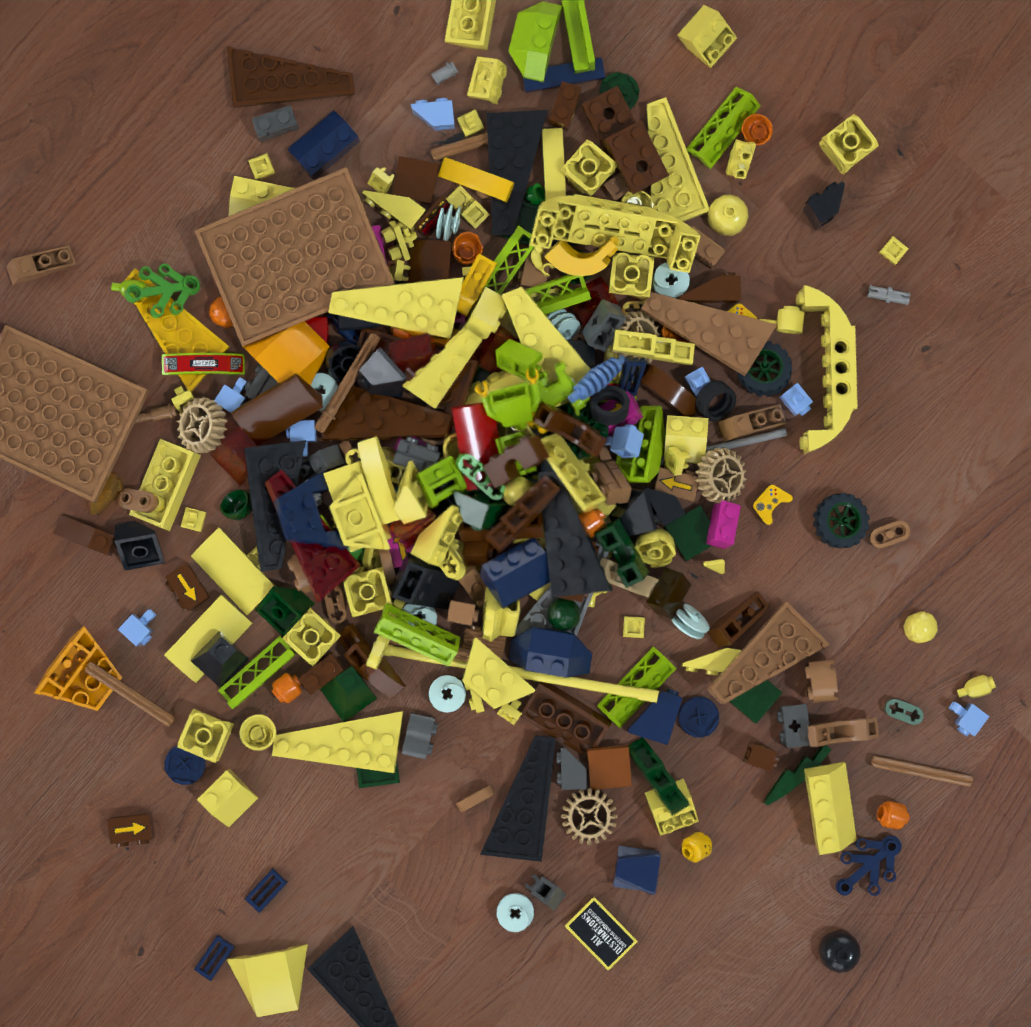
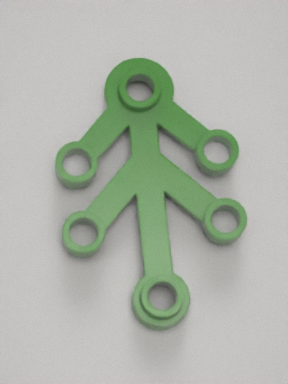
[124,263,200,318]

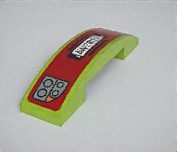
[162,353,245,375]

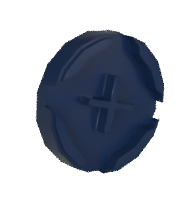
[678,697,719,738]
[164,745,206,785]

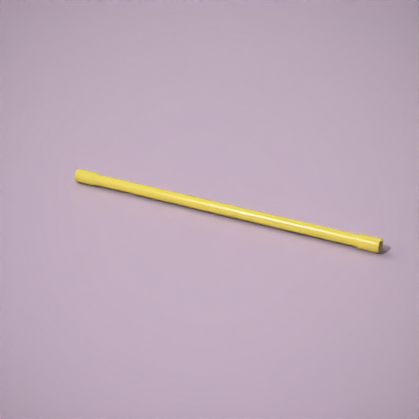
[372,641,659,703]

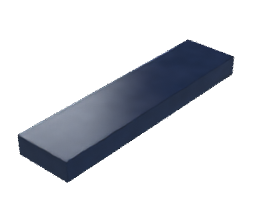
[522,57,605,93]

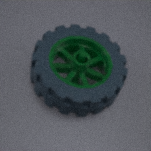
[737,341,792,397]
[813,493,870,549]

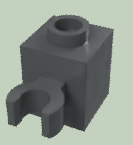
[525,875,566,911]

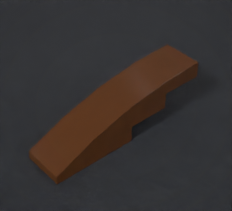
[485,475,560,552]

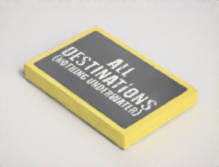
[565,896,638,971]

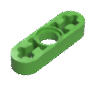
[456,453,505,500]

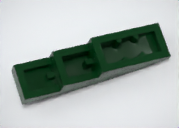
[628,737,690,816]
[762,745,832,806]

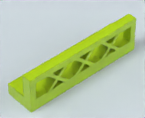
[561,0,595,73]
[687,87,761,169]
[481,226,535,295]
[505,274,591,325]
[374,603,460,666]
[218,636,296,709]
[597,646,677,728]

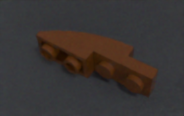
[338,623,406,699]

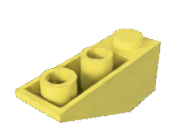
[362,190,426,232]
[411,505,463,567]
[681,648,742,676]

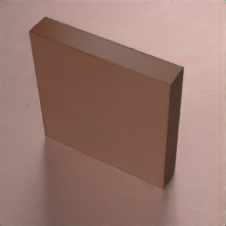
[587,745,632,790]

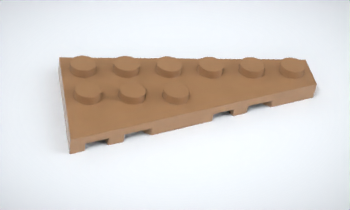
[640,292,777,376]
[707,601,830,705]

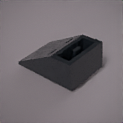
[391,552,460,609]

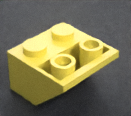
[677,5,737,68]
[645,778,699,836]

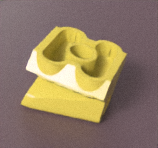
[819,114,879,175]
[560,140,617,196]
[609,252,654,301]
[343,567,393,617]
[482,587,520,642]
[283,608,341,666]
[177,709,234,763]

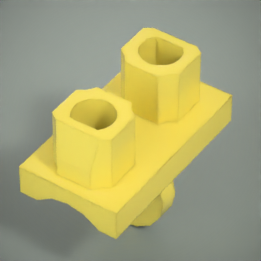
[725,139,756,179]
[381,221,417,261]

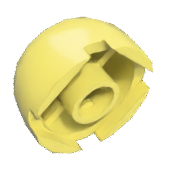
[708,194,749,236]
[635,528,676,568]

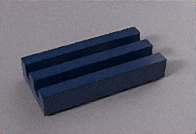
[617,358,647,396]
[245,868,288,913]
[194,934,235,981]

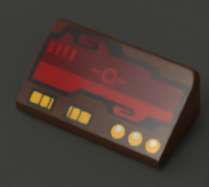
[415,195,450,238]

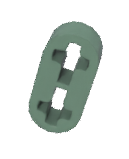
[884,699,924,725]

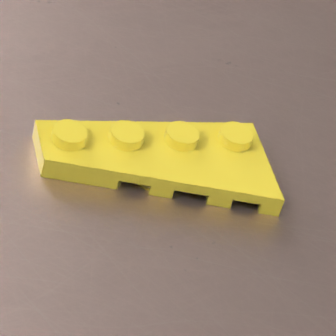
[402,327,482,409]

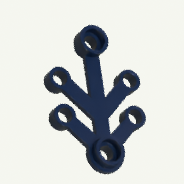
[835,836,902,896]

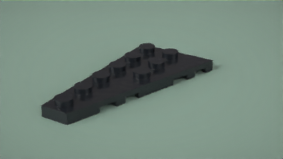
[486,110,548,237]

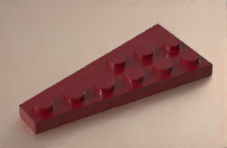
[265,469,360,603]

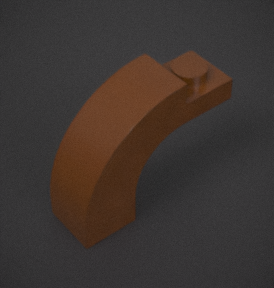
[634,364,697,417]
[533,402,607,458]

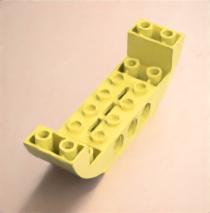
[529,194,701,273]
[796,286,858,454]

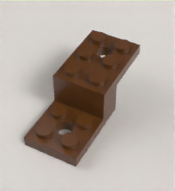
[581,86,669,195]

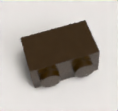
[647,567,691,619]

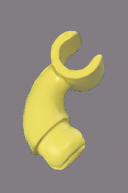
[531,247,554,277]

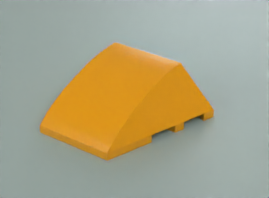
[243,321,330,385]
[34,626,122,711]

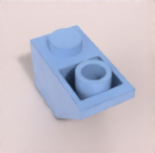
[411,98,455,131]

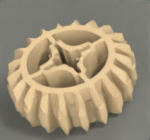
[610,311,661,364]
[176,398,228,453]
[695,448,747,504]
[561,788,617,845]

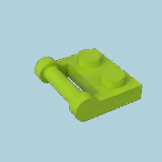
[415,455,466,508]

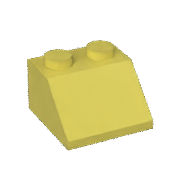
[463,287,507,339]
[664,415,709,464]
[394,461,428,524]
[197,769,258,827]

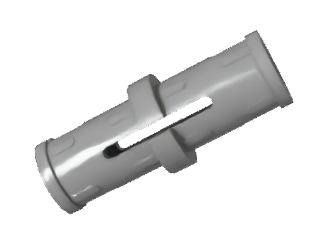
[867,285,910,305]

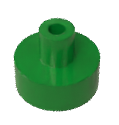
[525,183,545,205]

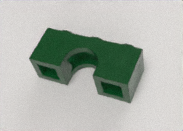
[595,519,649,588]

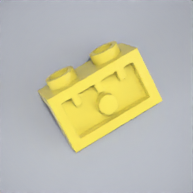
[467,57,507,104]

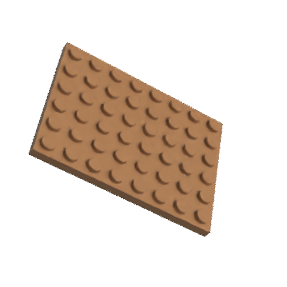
[195,167,395,346]
[0,325,149,503]

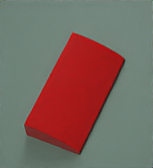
[451,402,499,491]

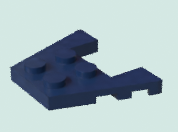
[274,471,349,550]

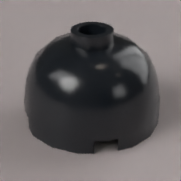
[325,341,361,382]
[818,930,861,973]

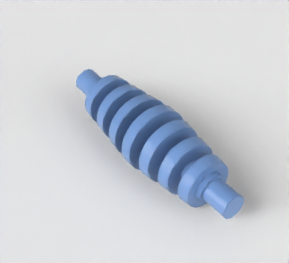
[568,355,626,403]

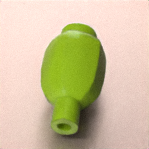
[111,280,150,300]

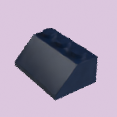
[287,110,360,181]
[480,538,550,609]

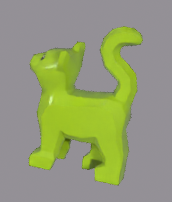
[529,361,590,416]

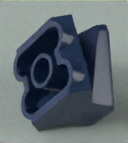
[613,846,661,895]

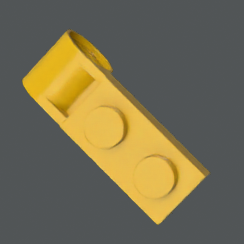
[457,254,497,317]

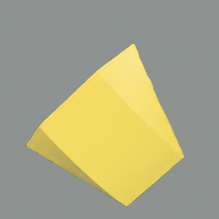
[226,944,308,1017]

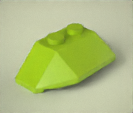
[508,1,563,82]
[616,406,666,482]

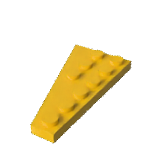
[125,268,230,392]

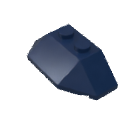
[508,626,593,678]

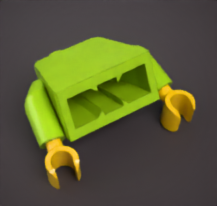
[475,368,541,431]

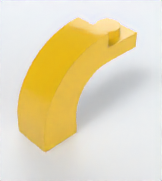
[544,235,620,276]

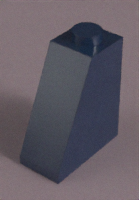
[627,688,682,745]

